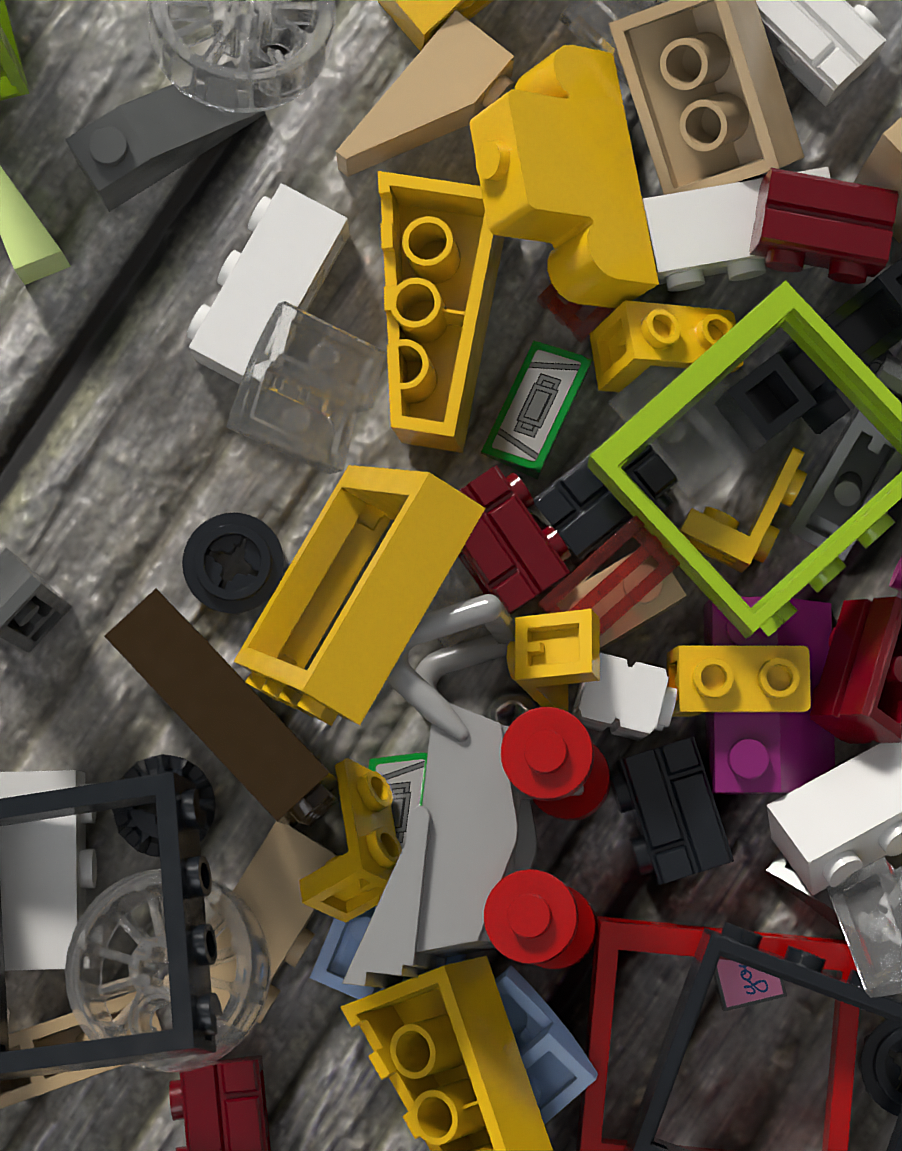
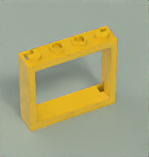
[233,465,485,726]

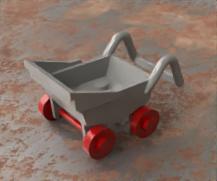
[342,594,611,988]

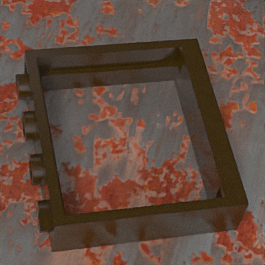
[104,588,338,827]

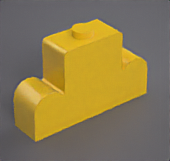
[469,45,659,308]

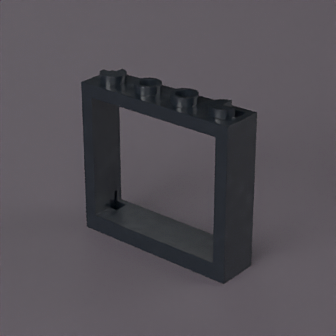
[0,772,223,1081]
[624,922,902,1151]

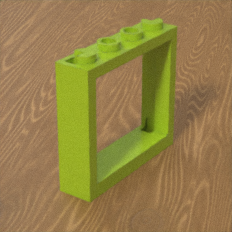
[587,280,902,639]

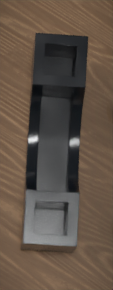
[714,258,902,454]

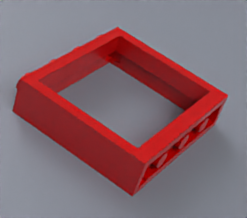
[576,916,865,1151]

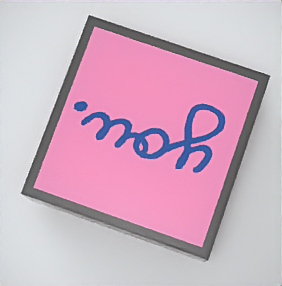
[714,932,787,1011]

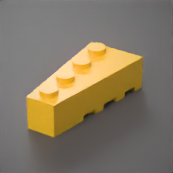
[378,171,505,453]
[340,955,553,1151]

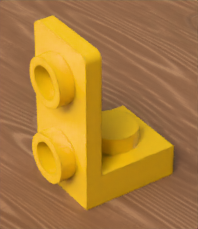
[589,300,743,392]
[679,447,807,573]
[507,609,600,712]
[667,646,811,717]
[299,758,402,923]

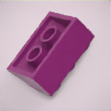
[703,596,835,795]

